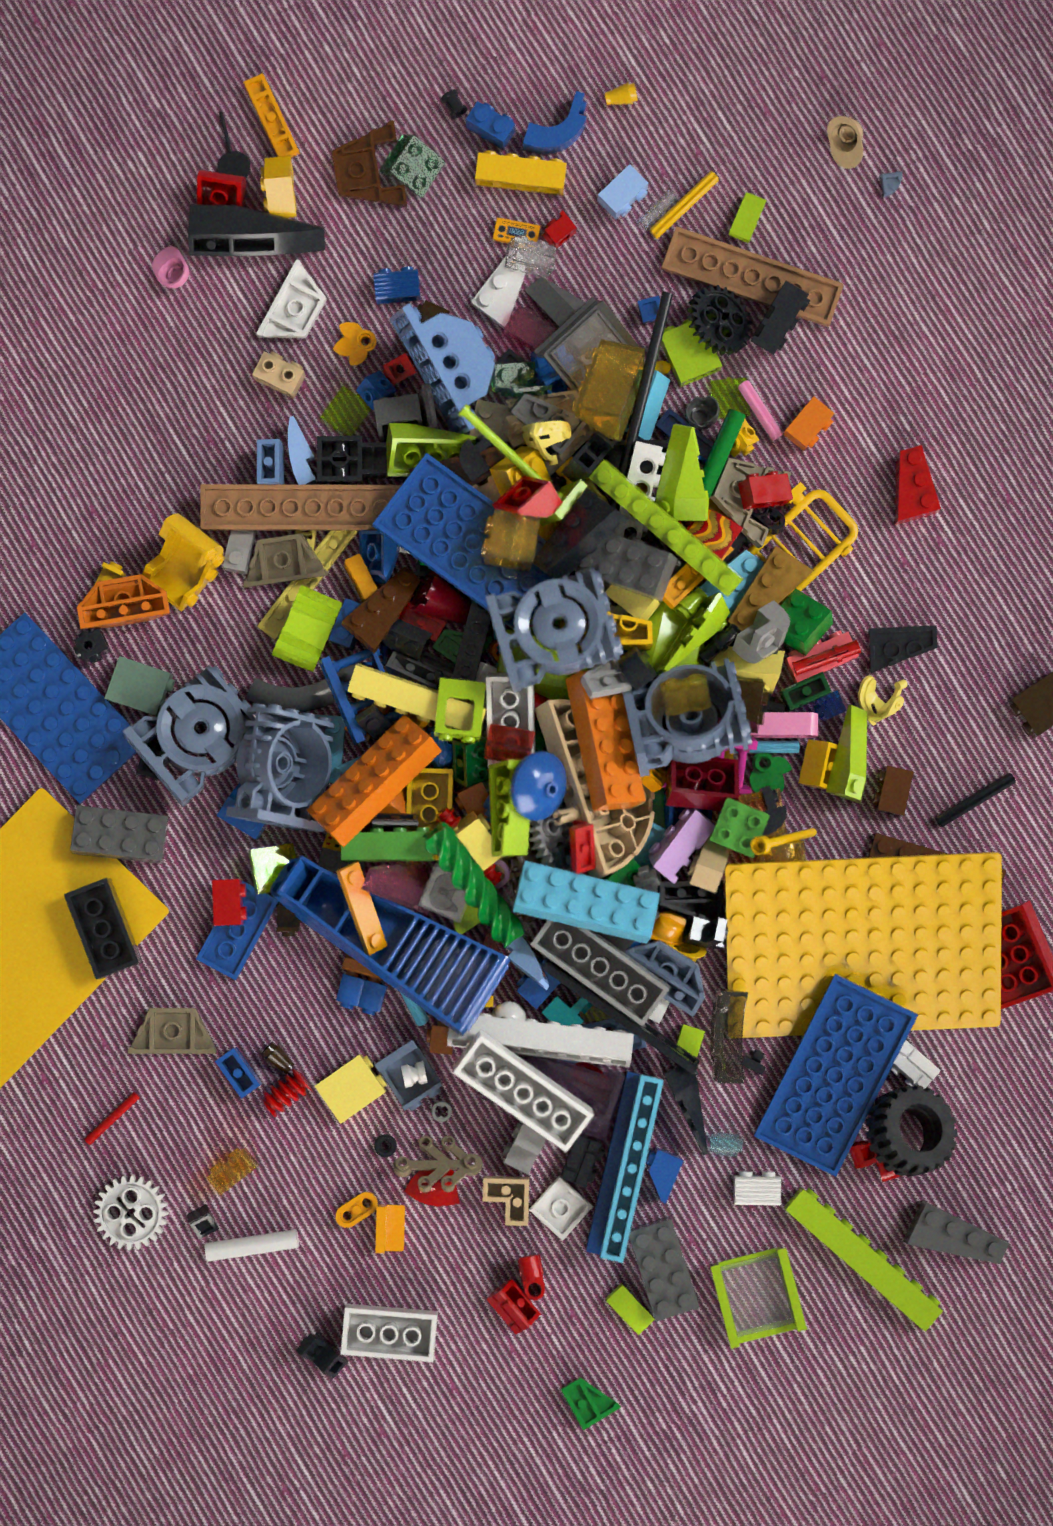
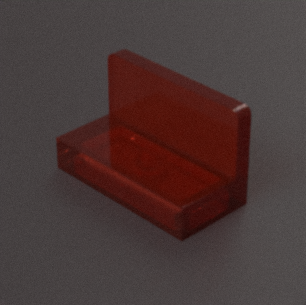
[484,724,535,762]

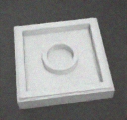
[529,1175,593,1241]

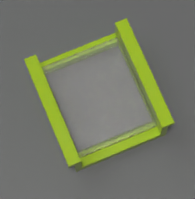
[710,1247,807,1349]

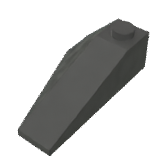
[525,276,611,357]

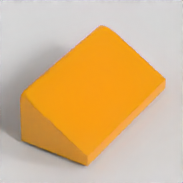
[344,554,378,603]

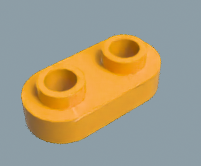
[335,1191,378,1228]

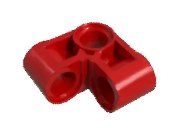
[849,1139,901,1182]
[517,1254,545,1300]

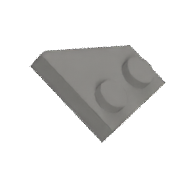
[580,659,632,699]

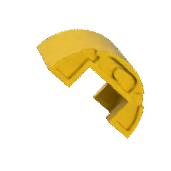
[142,513,225,612]

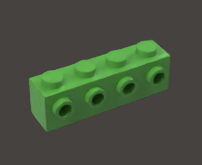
[341,827,435,862]

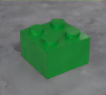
[781,588,833,656]

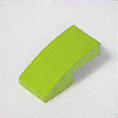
[728,192,767,243]
[605,1283,655,1335]

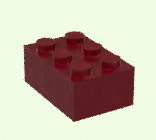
[666,757,739,811]

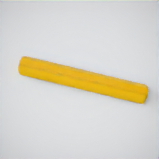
[650,171,719,238]

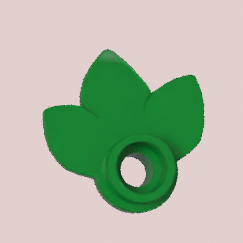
[749,753,792,794]

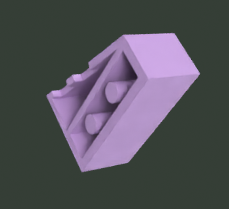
[648,808,715,883]

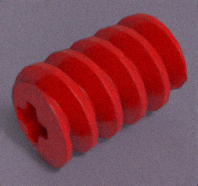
[262,1069,313,1117]

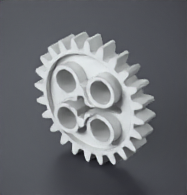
[93,1175,169,1250]

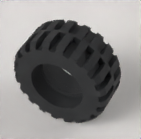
[866,1085,958,1177]

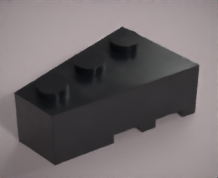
[751,280,810,355]

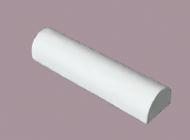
[205,1229,300,1261]

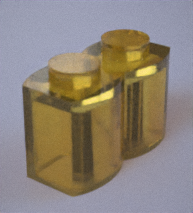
[660,674,712,715]

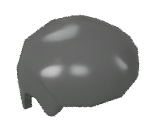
[685,395,720,430]

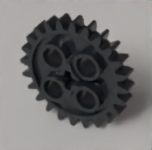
[687,285,753,356]

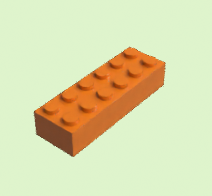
[566,671,646,811]
[306,715,442,847]

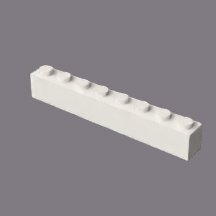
[447,1013,634,1067]

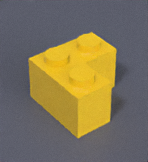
[260,156,297,218]

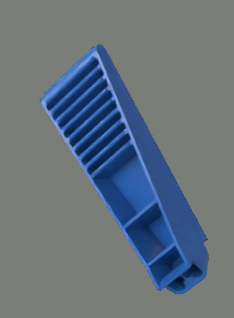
[270,855,511,1036]

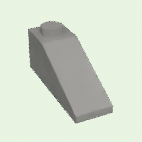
[223,531,256,575]

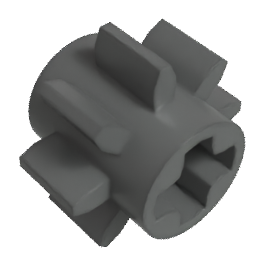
[634,865,662,892]

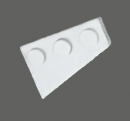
[471,250,529,330]

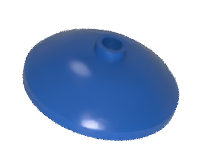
[511,751,567,821]

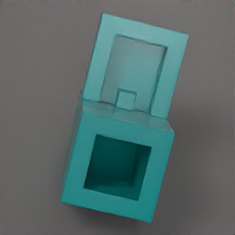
[542,995,593,1026]

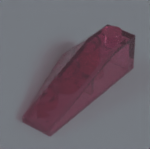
[361,861,431,915]

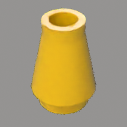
[604,82,638,106]

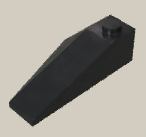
[662,1064,708,1155]

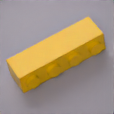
[475,151,567,195]

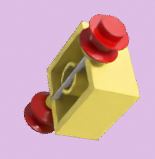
[436,807,502,886]

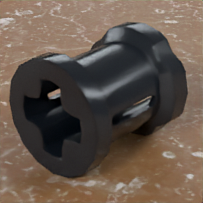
[440,89,468,120]

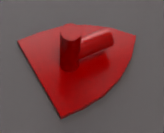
[404,1158,460,1206]

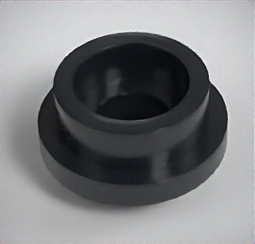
[374,1134,397,1157]

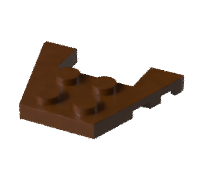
[332,120,408,207]

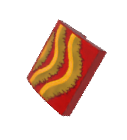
[687,508,743,559]

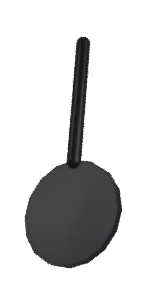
[218,111,251,178]

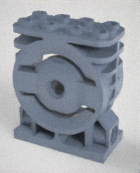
[485,567,623,693]
[623,658,752,777]
[123,665,255,807]
[226,704,335,832]

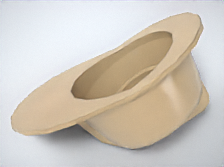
[827,116,863,169]

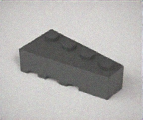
[903,1200,1010,1264]

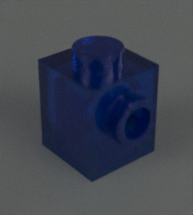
[813,690,847,722]

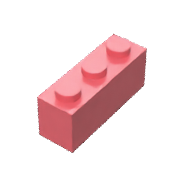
[784,630,859,684]

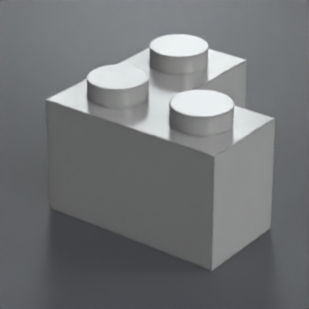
[502,1122,547,1174]

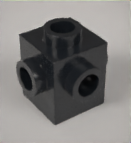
[73,628,111,664]

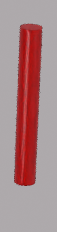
[84,1092,140,1145]

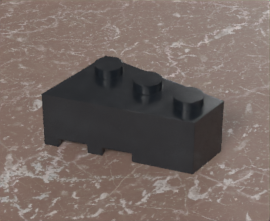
[656,880,723,921]

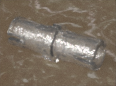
[637,189,678,231]

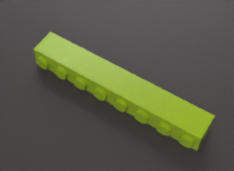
[589,460,744,597]
[783,1187,943,1332]

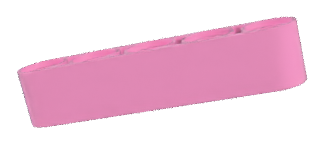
[750,712,818,738]

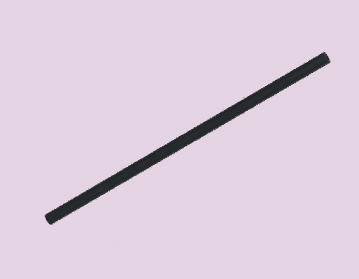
[610,292,673,531]

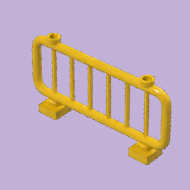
[704,482,858,620]

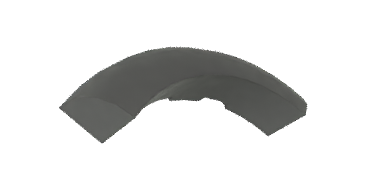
[247,662,363,712]

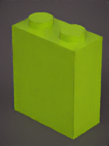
[661,319,722,388]

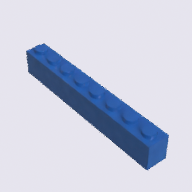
[585,1071,640,1255]

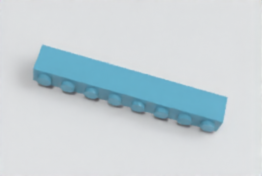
[600,1074,664,1263]

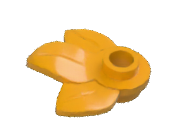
[333,322,377,366]

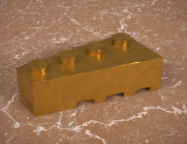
[726,546,814,632]

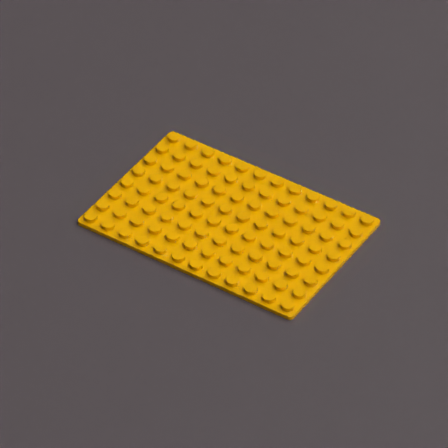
[0,788,169,1088]
[725,852,1002,1038]

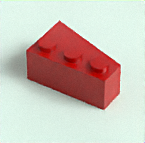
[894,445,941,526]

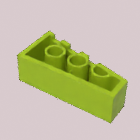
[488,760,530,857]

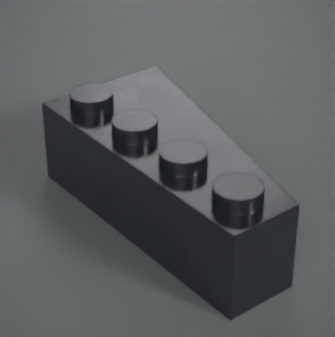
[532,488,629,579]

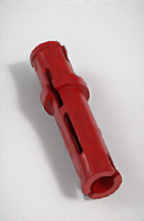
[792,640,861,676]

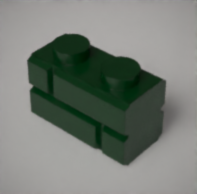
[779,672,832,712]

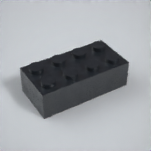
[64,878,143,980]

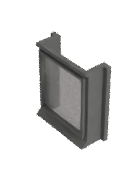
[533,297,644,406]

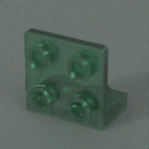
[379,134,445,197]
[492,361,552,397]

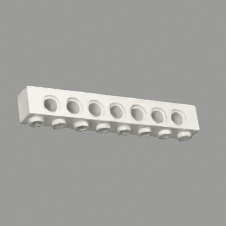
[604,441,666,616]

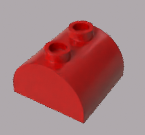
[197,170,246,207]

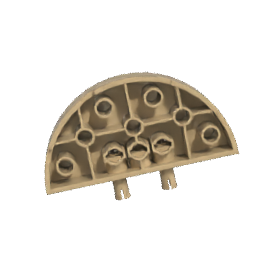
[535,699,655,879]

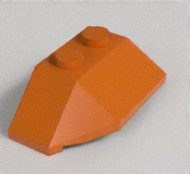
[77,574,170,629]

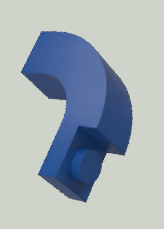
[523,91,587,154]

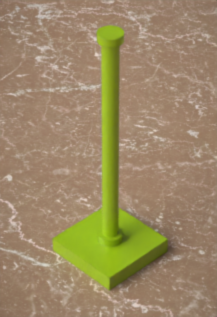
[457,404,587,526]

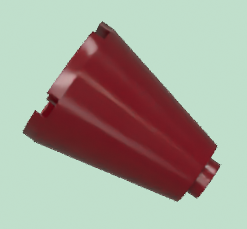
[411,570,471,625]

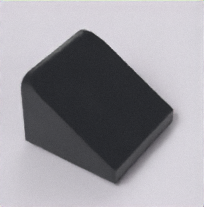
[187,1204,219,1239]

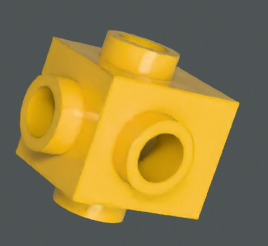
[730,420,759,457]

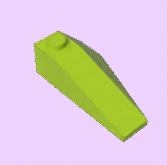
[386,423,477,477]

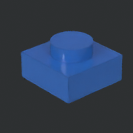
[637,295,660,324]

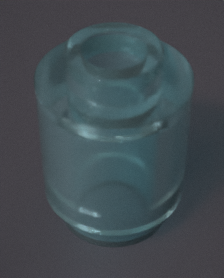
[710,1132,743,1157]

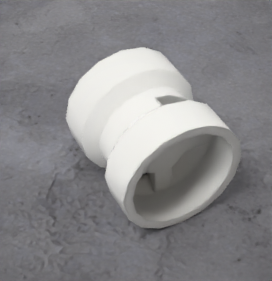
[401,1061,428,1088]

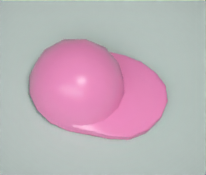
[152,246,189,289]

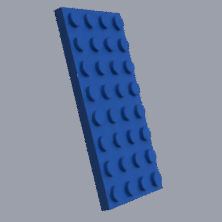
[372,453,554,630]
[0,612,136,804]
[754,973,918,1177]

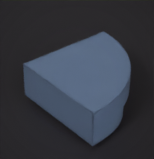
[879,171,903,198]

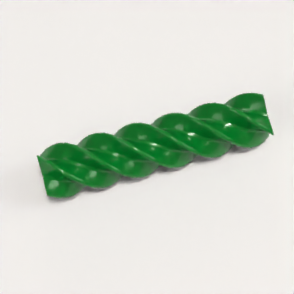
[422,822,524,948]

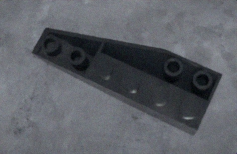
[188,204,325,256]

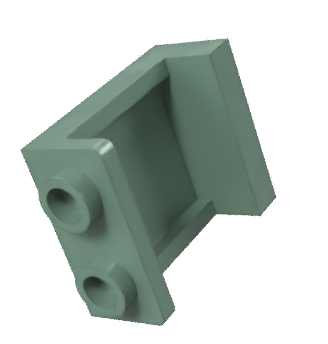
[104,656,175,717]

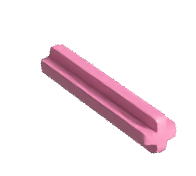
[738,380,783,440]

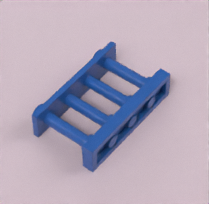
[318,646,408,745]

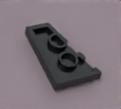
[868,625,937,673]

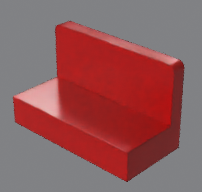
[570,819,596,874]

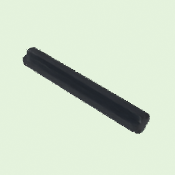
[935,773,1016,827]

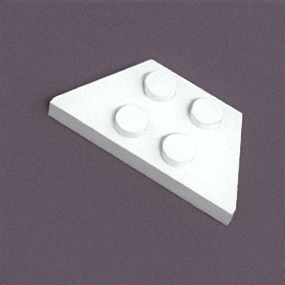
[256,259,327,338]

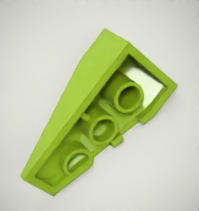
[656,424,709,521]
[656,592,730,675]
[826,705,867,804]

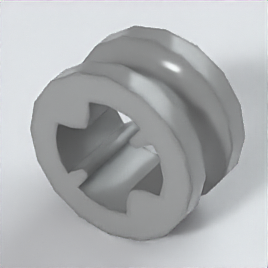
[431,1101,452,1122]

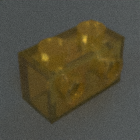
[207,1147,259,1196]

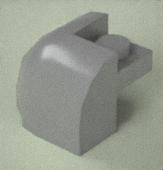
[732,600,790,664]

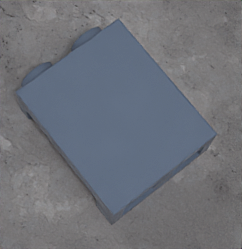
[375,1039,443,1111]

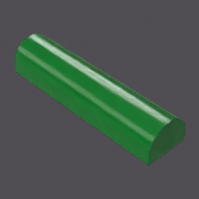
[702,408,746,498]

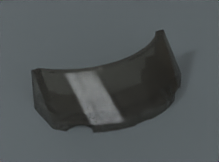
[710,989,748,1084]

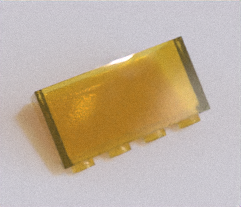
[572,339,645,441]

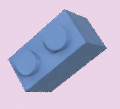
[257,439,284,485]

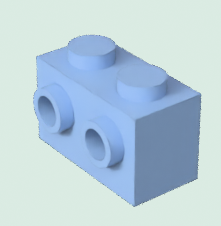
[597,164,648,220]

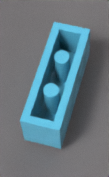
[619,367,670,440]

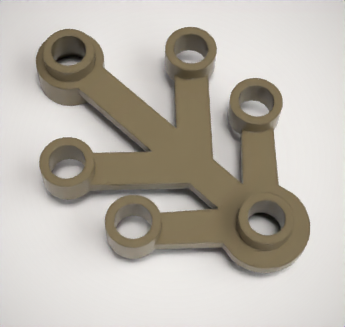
[393,1136,483,1192]

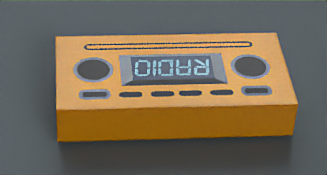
[493,217,541,249]

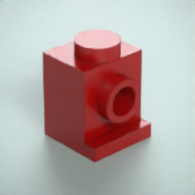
[541,210,577,250]
[383,352,418,385]

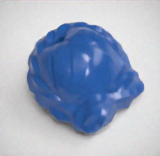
[426,726,453,769]

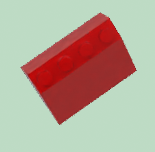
[1001,900,1053,1009]

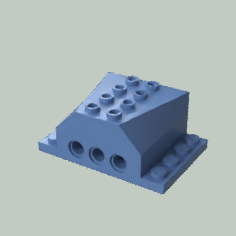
[389,303,495,434]

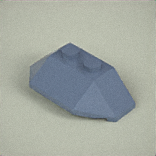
[625,940,705,1017]

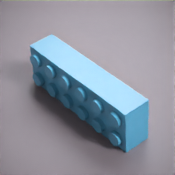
[512,861,660,944]

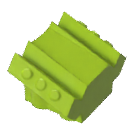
[271,585,343,672]

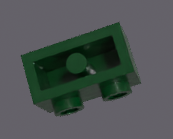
[452,735,489,787]

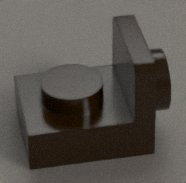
[276,905,301,937]

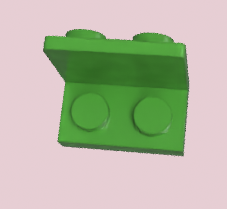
[710,798,769,858]

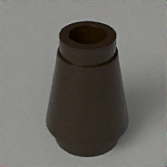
[261,1041,295,1074]

